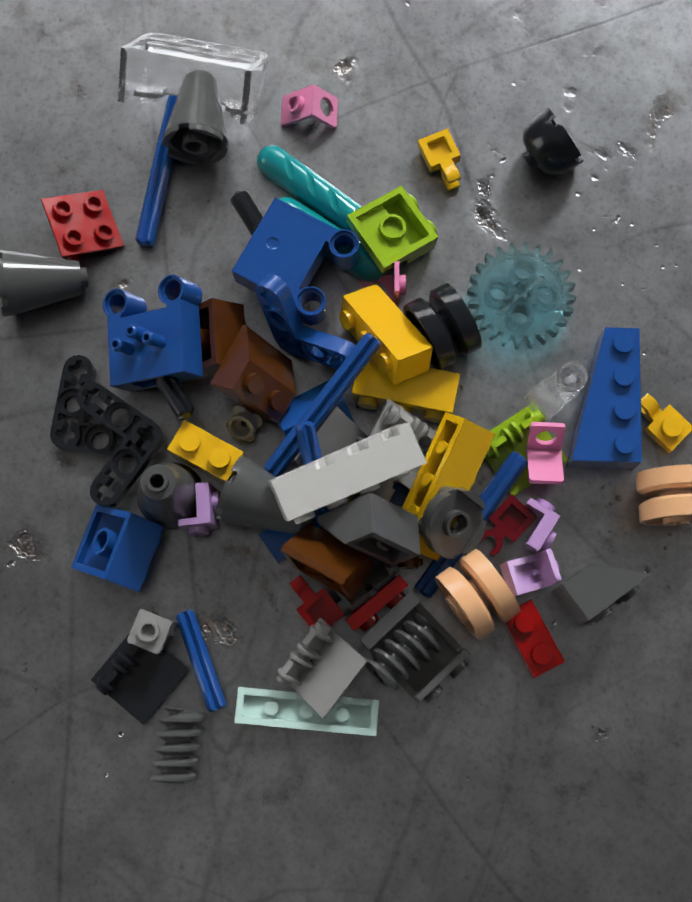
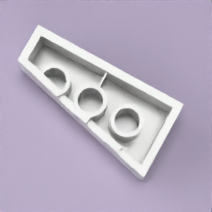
[268,422,427,524]

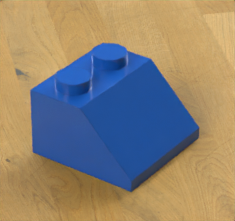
[71,504,164,592]

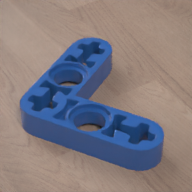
[255,274,356,370]

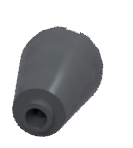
[162,69,228,165]
[0,250,88,317]
[215,455,316,534]
[137,462,202,530]

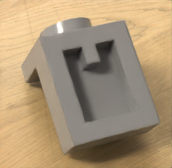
[127,608,178,654]

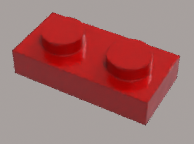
[344,575,409,632]
[503,599,565,678]

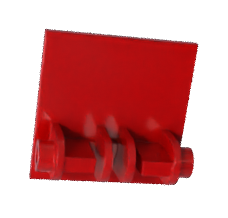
[41,190,124,262]

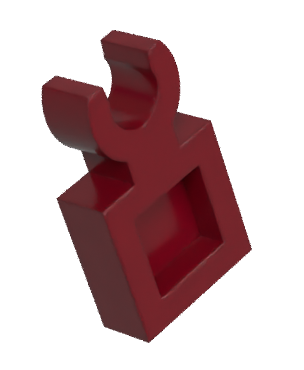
[478,494,537,557]

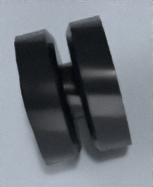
[403,283,482,370]

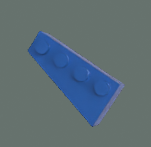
[565,327,642,470]

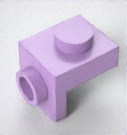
[177,482,221,536]
[522,498,560,554]
[499,549,562,597]

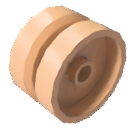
[635,464,692,526]
[435,549,521,641]

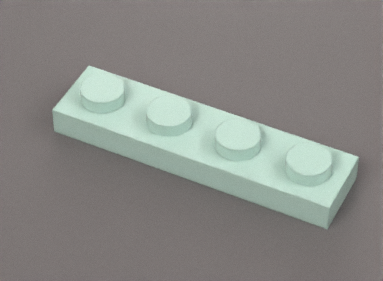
[234,687,379,736]

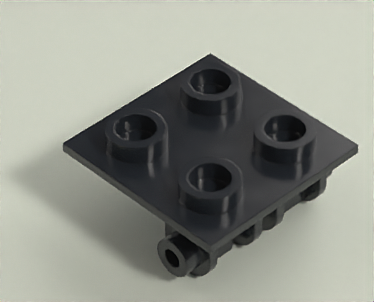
[91,634,189,725]

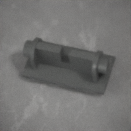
[326,555,400,615]

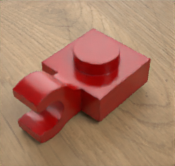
[289,575,345,627]

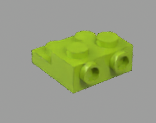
[346,185,439,273]

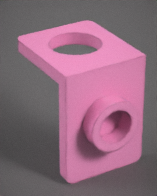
[281,84,338,128]
[361,262,406,307]
[526,422,565,485]

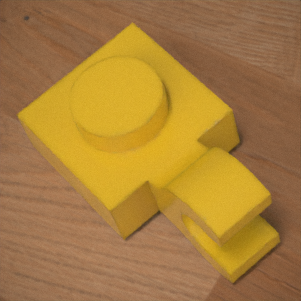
[418,128,461,192]
[641,393,692,453]

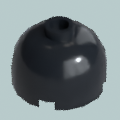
[522,107,584,175]

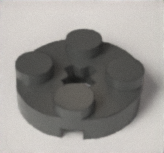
[418,486,487,559]

